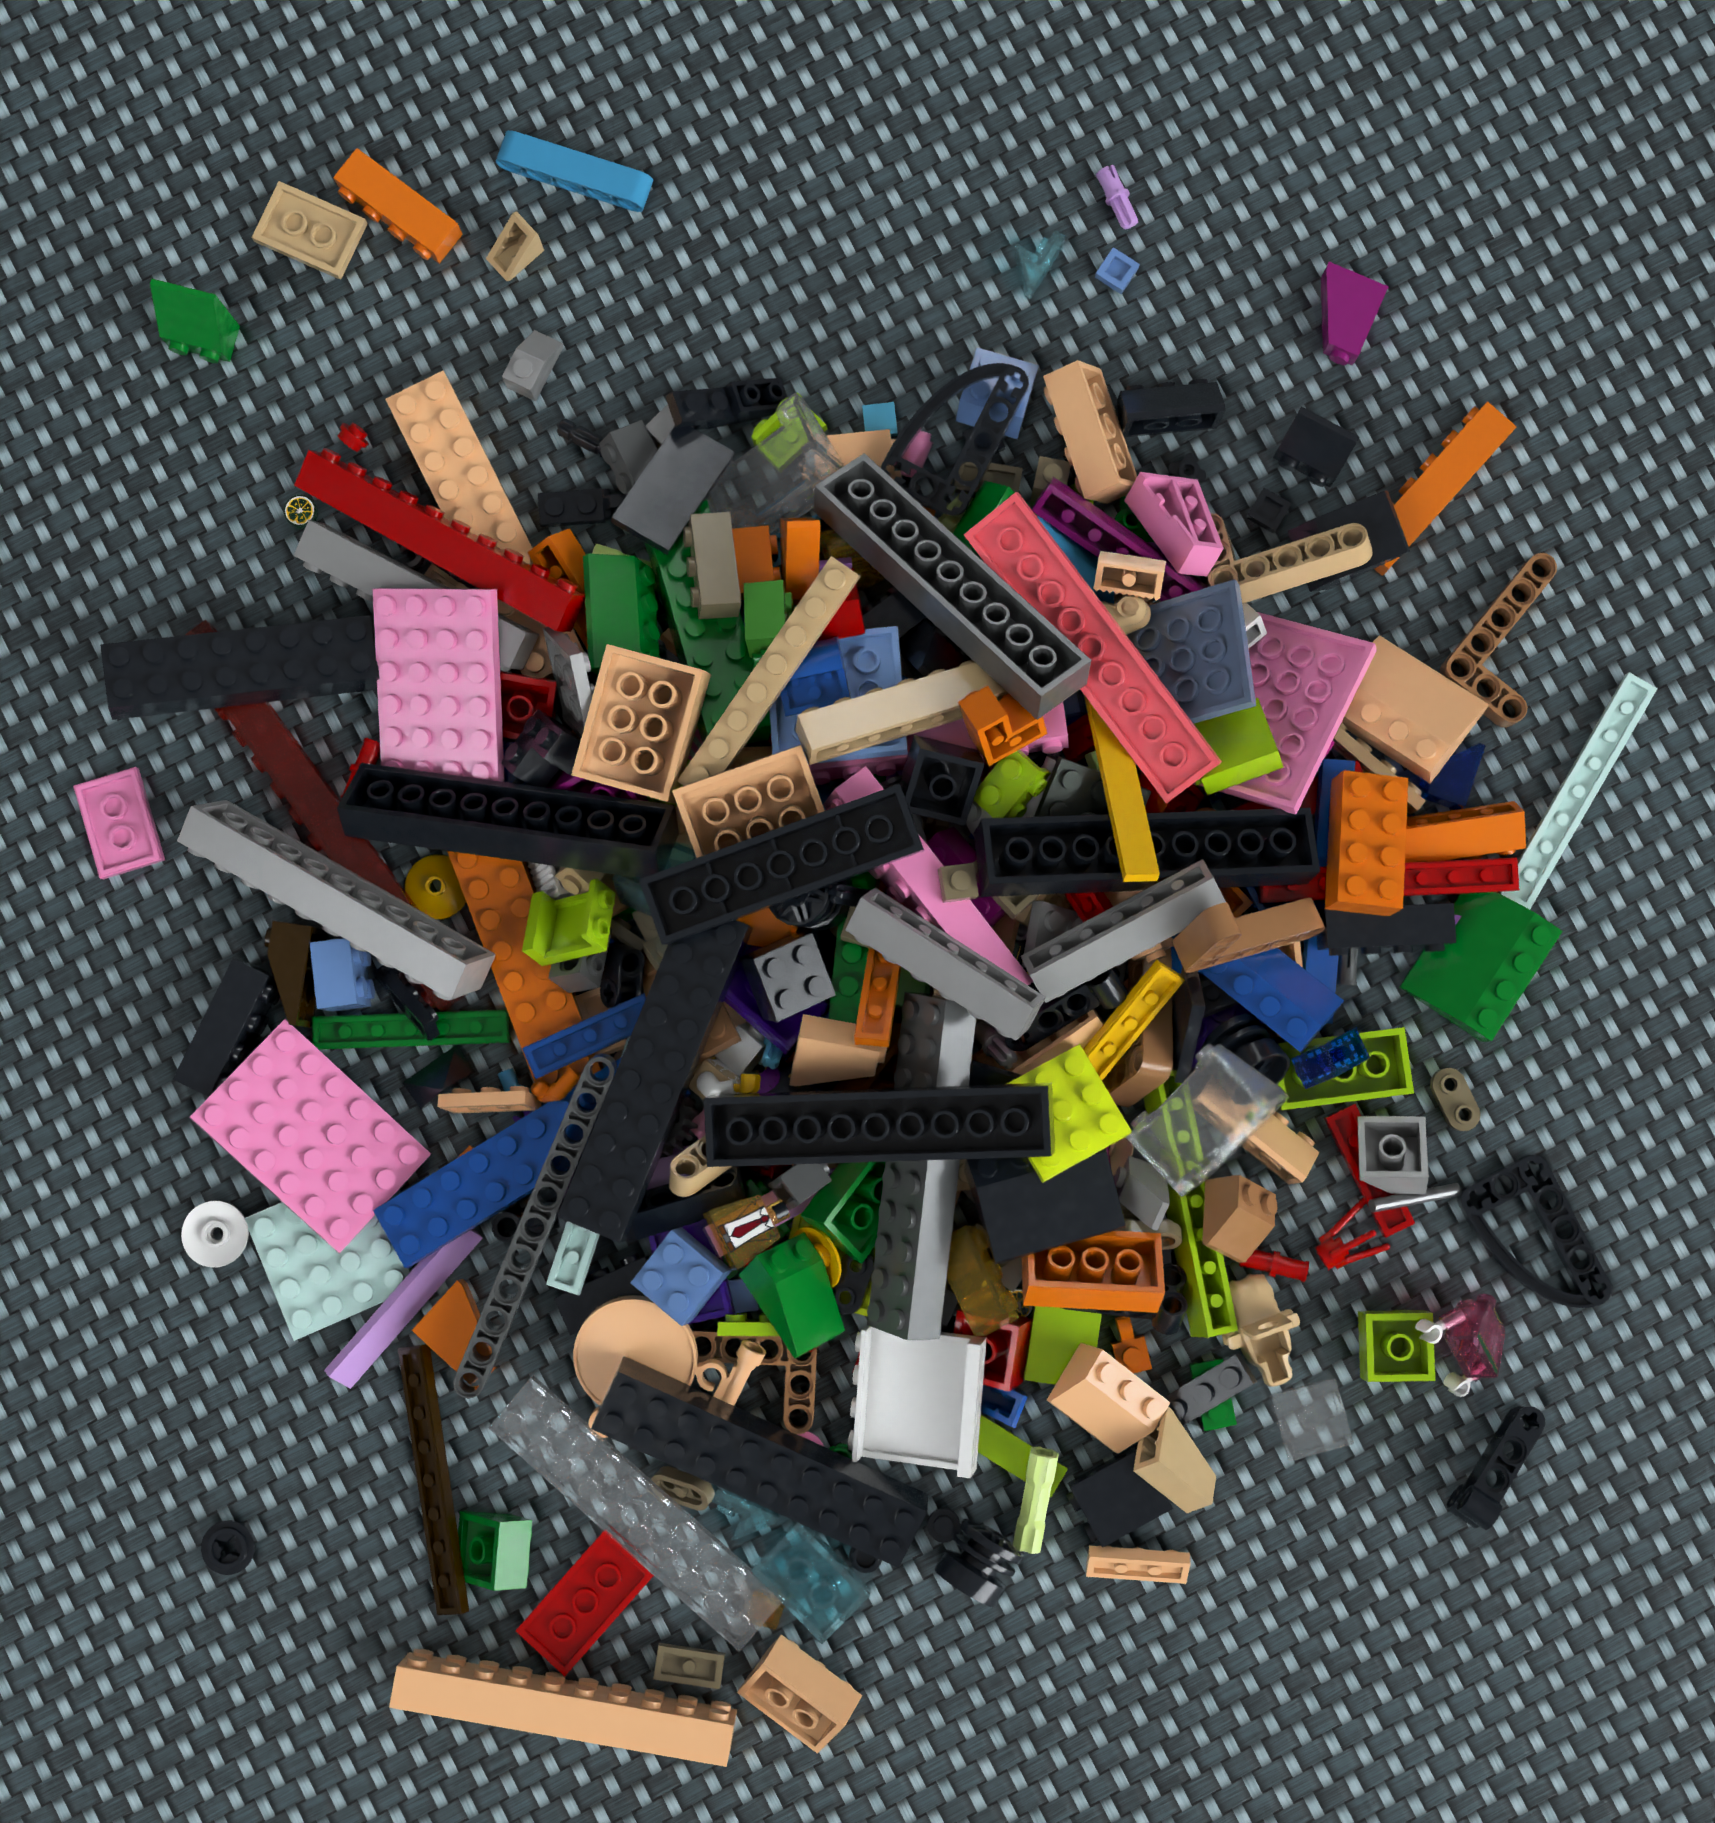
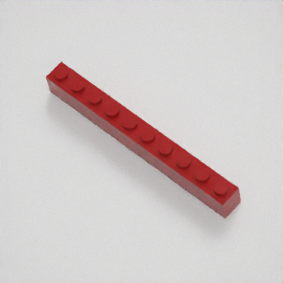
[294,448,585,632]

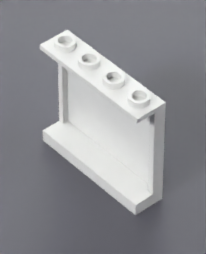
[848,1325,987,1478]

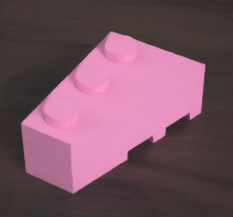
[1124,472,1224,577]

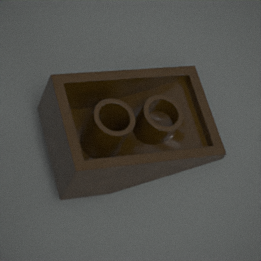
[265,921,328,1028]

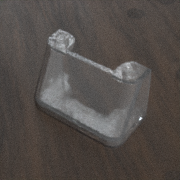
[706,392,845,535]
[1126,1043,1289,1197]

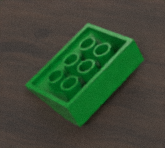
[1399,892,1563,1042]

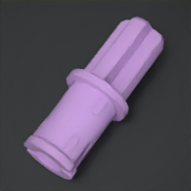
[1096,165,1138,230]

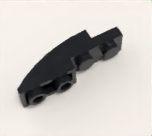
[666,378,787,430]

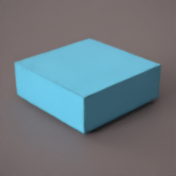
[862,402,898,437]

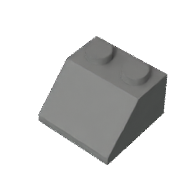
[1357,1116,1429,1194]

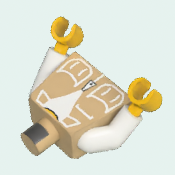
[689,1056,767,1100]

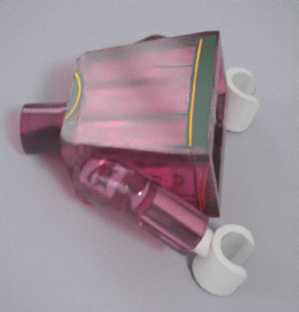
[1415,1293,1505,1397]

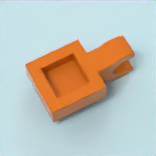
[1111,1316,1152,1374]

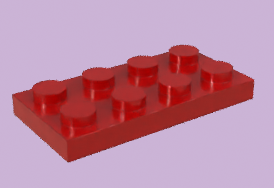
[515,1527,656,1677]

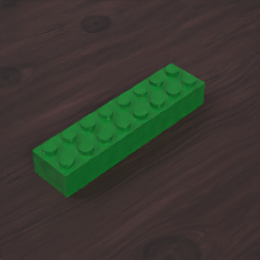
[645,499,771,744]

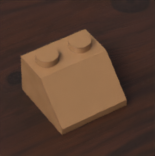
[1202,1175,1277,1263]

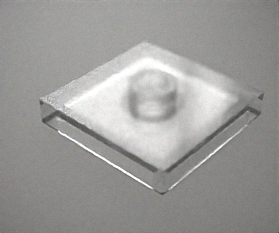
[1270,1377,1354,1461]

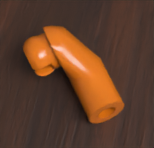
[531,1068,580,1103]

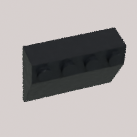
[964,1149,1126,1264]

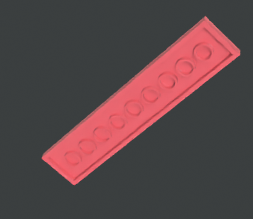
[964,492,1222,803]

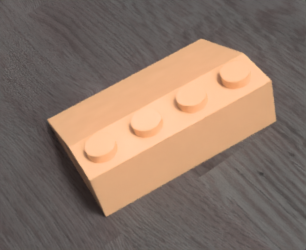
[1342,635,1489,784]
[571,644,711,804]
[672,745,825,858]

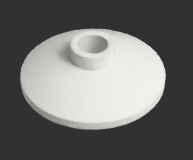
[181,1201,248,1267]

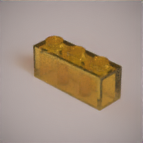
[947,1225,1019,1336]

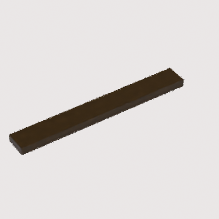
[398,1344,469,1615]

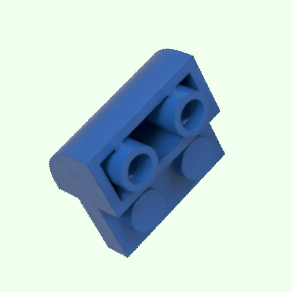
[780,636,851,717]

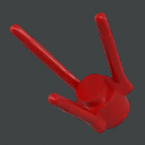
[1314,1198,1391,1270]

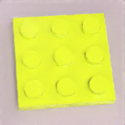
[1007,1044,1132,1183]

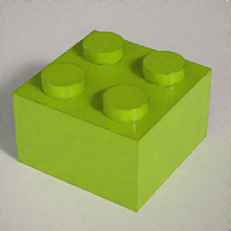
[1358,1310,1435,1382]

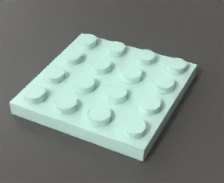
[245,1202,412,1341]

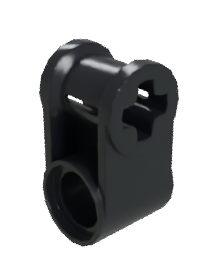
[600,942,645,1008]

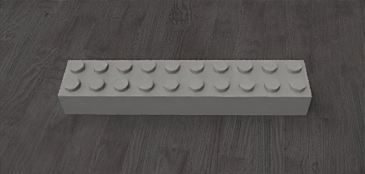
[177,800,496,1000]

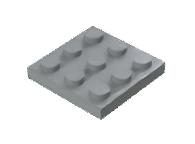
[543,627,595,739]

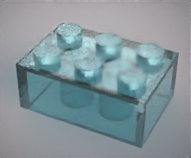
[751,1521,870,1644]

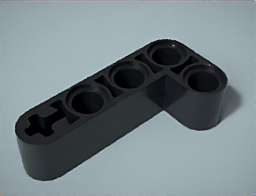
[627,1156,747,1241]

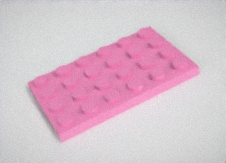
[372,588,504,782]
[1193,612,1377,815]
[189,1019,431,1253]

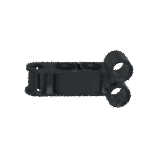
[1005,966,1128,1051]
[1062,1263,1188,1335]
[1446,1406,1545,1530]

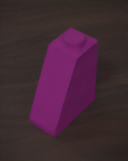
[1321,262,1389,366]

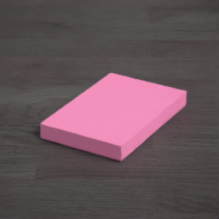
[73,767,165,880]

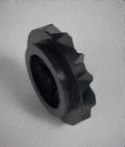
[201,1520,256,1575]

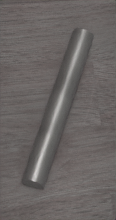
[1368,1183,1461,1213]

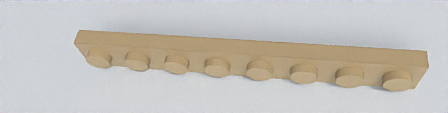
[677,556,861,786]

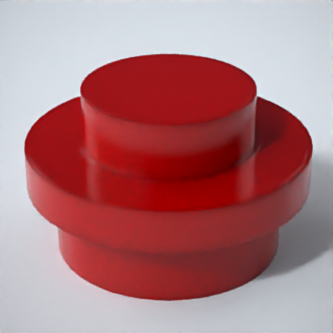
[337,422,369,452]

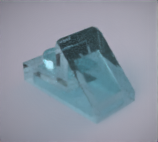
[1014,230,1066,300]
[712,1487,779,1540]

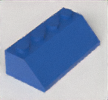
[1199,948,1344,1053]

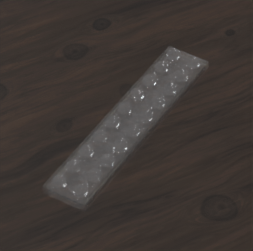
[488,1375,784,1652]

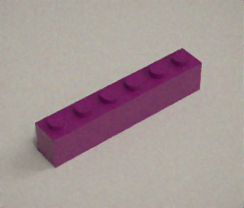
[1032,476,1209,602]

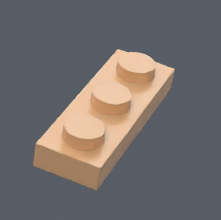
[437,1086,542,1113]
[1086,1545,1191,1584]

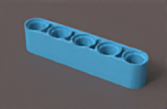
[496,130,653,212]

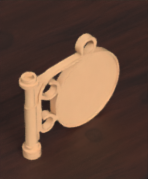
[573,1295,766,1438]

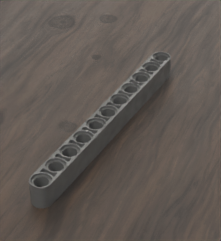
[453,1053,617,1399]

